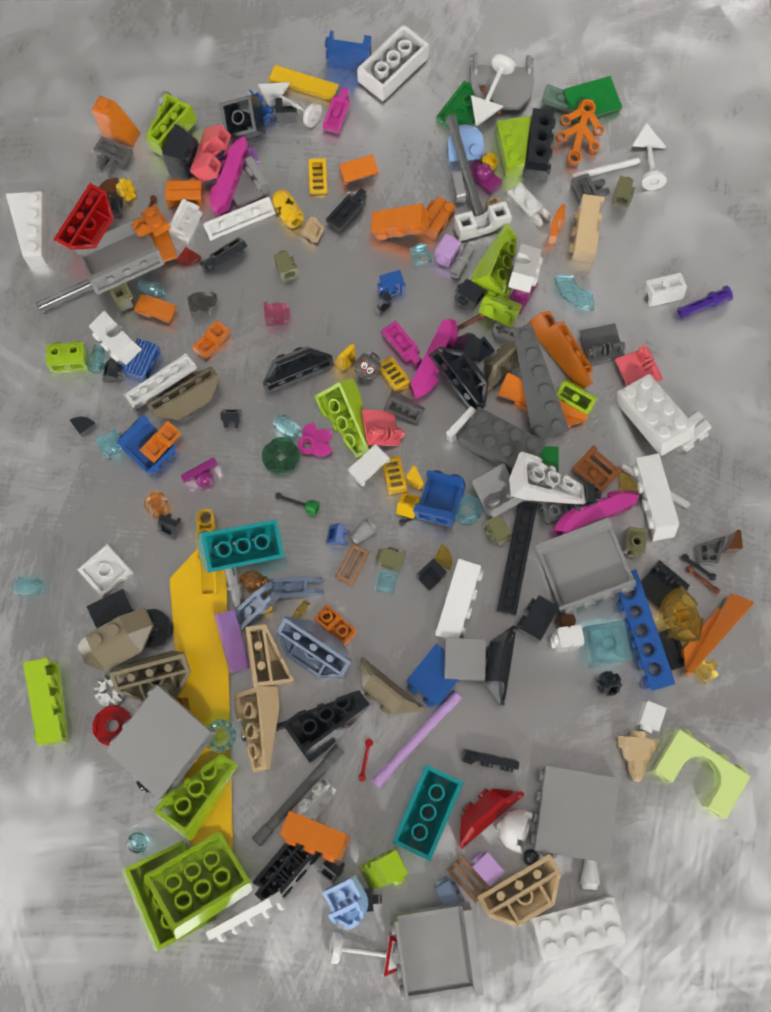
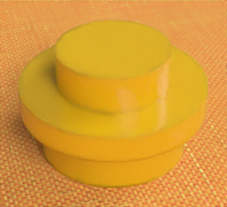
[482,152,498,170]

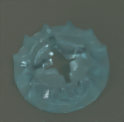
[455,494,482,524]
[207,719,236,753]

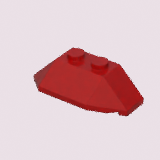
[53,183,114,250]
[458,788,525,849]

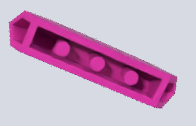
[210,136,249,215]
[410,319,458,399]
[553,490,639,536]

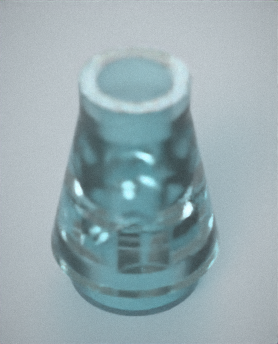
[137,280,166,300]
[86,344,105,373]

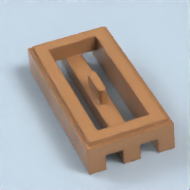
[335,543,370,587]
[447,855,490,903]

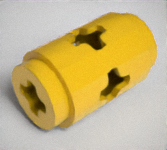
[272,189,304,228]

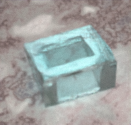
[375,572,398,595]

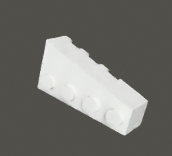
[632,453,680,542]
[435,558,484,638]

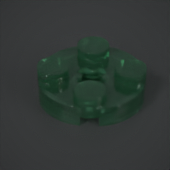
[262,437,300,476]

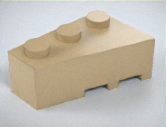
[569,194,605,263]
[244,624,294,688]

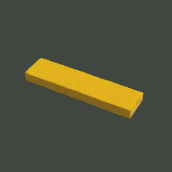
[269,65,339,101]

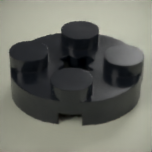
[144,609,173,649]

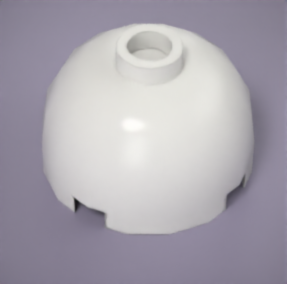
[497,809,533,853]

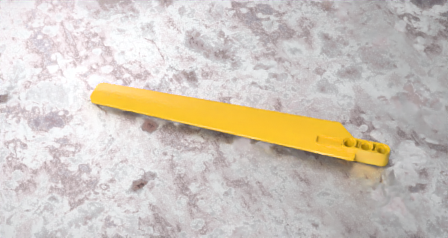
[169,509,233,852]

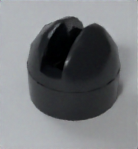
[522,849,539,866]

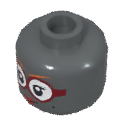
[354,352,382,380]

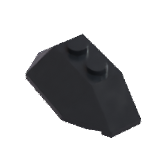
[263,346,333,393]
[428,347,489,410]
[482,625,517,707]

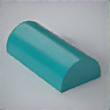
[198,519,284,573]
[392,765,464,861]

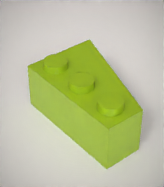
[146,93,198,156]
[495,116,531,178]
[359,847,408,889]

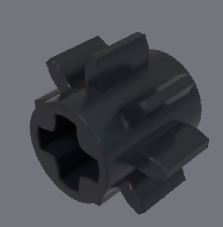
[596,671,623,696]

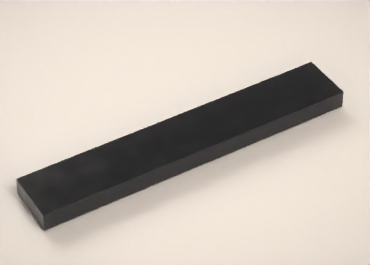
[496,501,538,616]

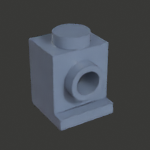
[434,875,466,905]

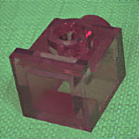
[264,302,291,326]

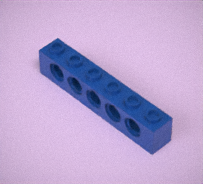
[617,569,675,691]

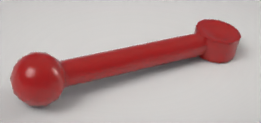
[358,739,373,782]

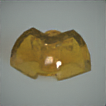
[659,586,703,642]

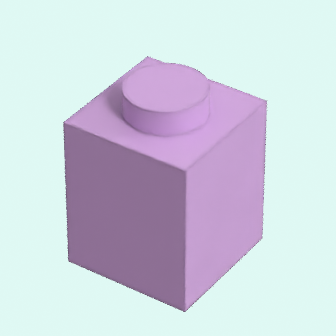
[434,234,461,267]
[471,851,505,886]

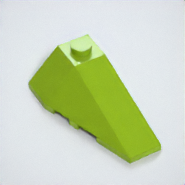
[153,754,238,841]

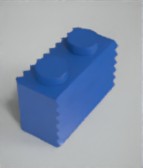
[122,338,161,382]

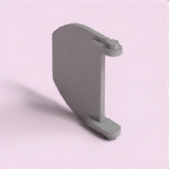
[470,53,534,110]

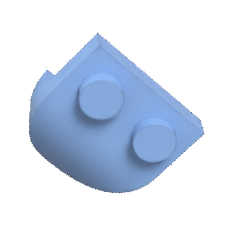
[447,125,484,162]
[322,875,368,929]

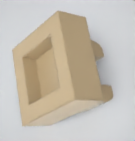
[300,217,324,243]

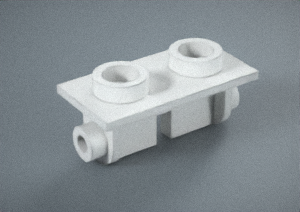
[297,779,336,820]

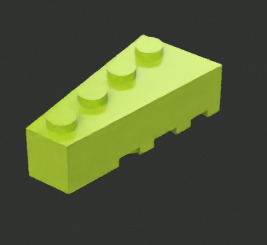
[23,658,68,746]

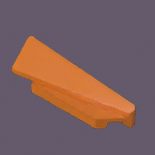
[526,310,593,389]
[497,373,588,428]
[681,593,754,676]

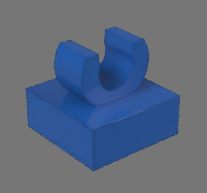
[326,523,350,546]

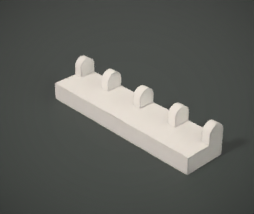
[203,197,276,241]
[124,354,198,410]
[206,891,286,942]

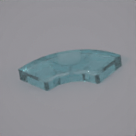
[554,276,595,311]

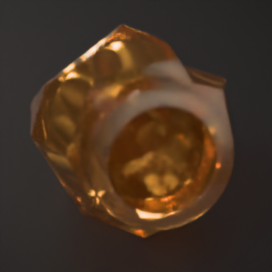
[144,491,168,519]
[239,569,268,592]

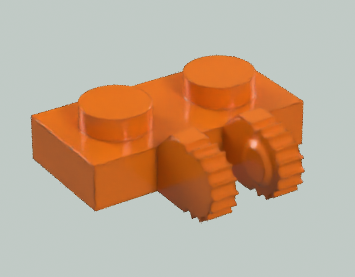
[131,204,171,237]

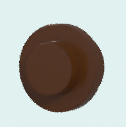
[556,612,576,627]

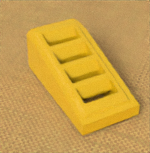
[308,158,327,195]
[334,344,356,373]
[379,356,411,393]
[383,456,407,495]

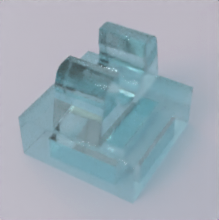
[409,243,432,267]

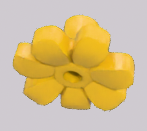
[116,178,136,201]

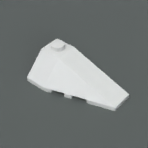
[509,452,586,505]

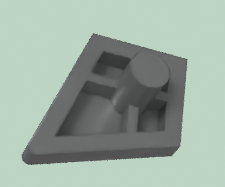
[697,536,726,564]

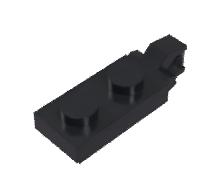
[326,188,367,232]
[199,237,248,274]
[461,749,520,772]

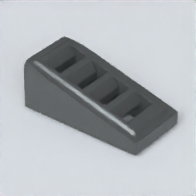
[384,390,425,424]

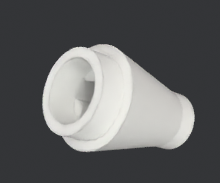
[579,859,601,891]

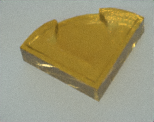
[618,473,639,492]
[434,544,453,570]
[293,600,311,619]

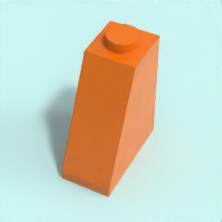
[91,96,141,147]

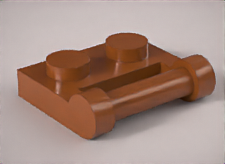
[571,445,623,493]

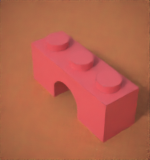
[190,124,231,182]

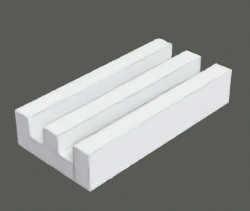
[446,406,476,444]

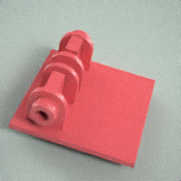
[614,345,663,386]
[361,409,405,446]

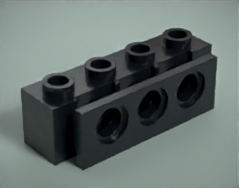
[524,108,556,181]
[252,843,322,910]

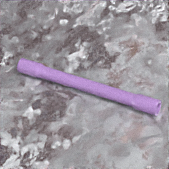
[371,690,462,788]

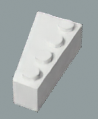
[6,191,48,268]

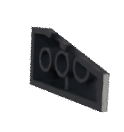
[283,690,371,763]

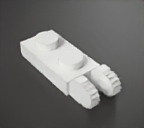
[506,182,551,227]

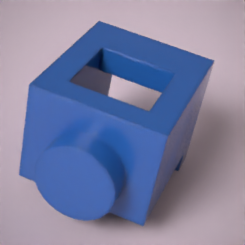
[377,270,406,296]

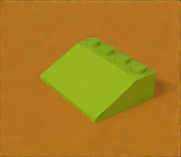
[144,831,252,939]
[121,840,217,952]

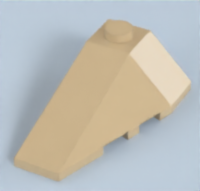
[234,686,279,772]

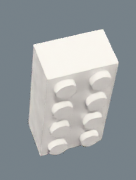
[357,25,429,101]
[617,374,695,456]
[530,894,626,963]

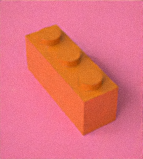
[371,203,429,240]
[279,811,351,863]

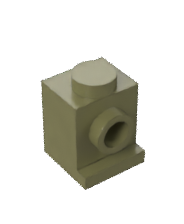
[612,176,635,208]
[274,250,299,282]
[109,282,134,312]
[482,514,512,546]
[622,526,648,558]
[376,547,406,573]

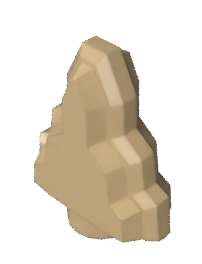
[618,731,659,782]

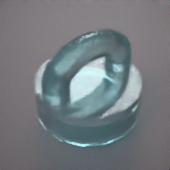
[127,832,149,855]

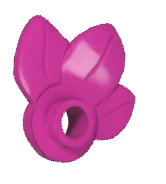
[298,422,332,457]

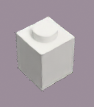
[635,700,667,734]

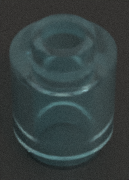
[273,414,302,441]
[12,576,44,596]

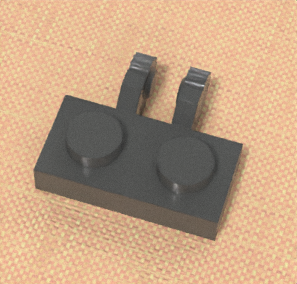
[93,136,134,174]
[571,173,610,202]

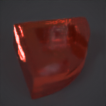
[176,247,201,266]

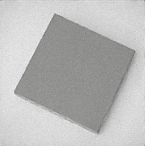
[444,638,486,681]

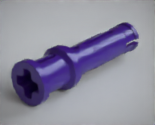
[677,285,733,319]

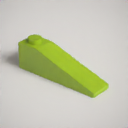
[470,224,518,298]
[314,378,371,458]

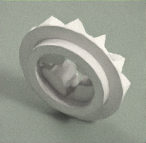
[94,675,126,706]

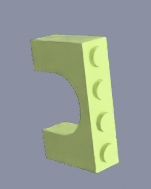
[650,729,751,819]

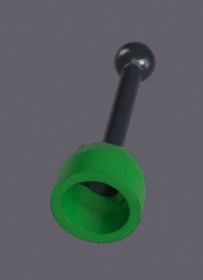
[275,493,320,516]

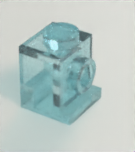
[95,429,123,461]

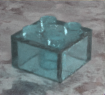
[582,620,633,668]

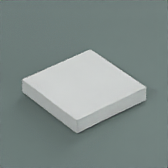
[77,544,134,598]

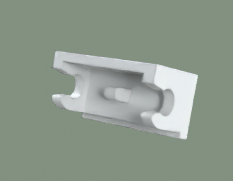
[168,199,203,244]
[644,273,687,307]
[348,444,390,487]

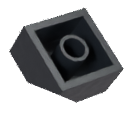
[220,95,266,139]
[162,124,199,180]

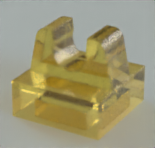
[693,659,719,685]

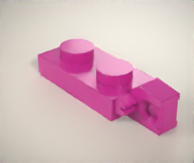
[322,87,350,134]
[381,321,422,368]

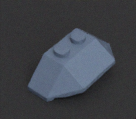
[276,616,353,678]

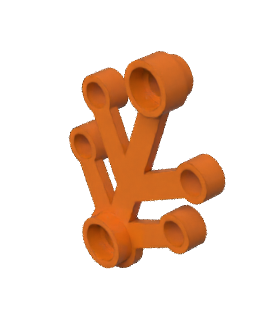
[555,99,604,166]

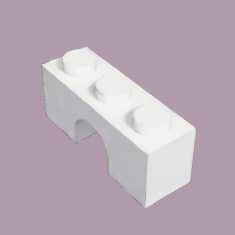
[453,201,512,242]
[508,244,544,293]
[89,311,142,365]

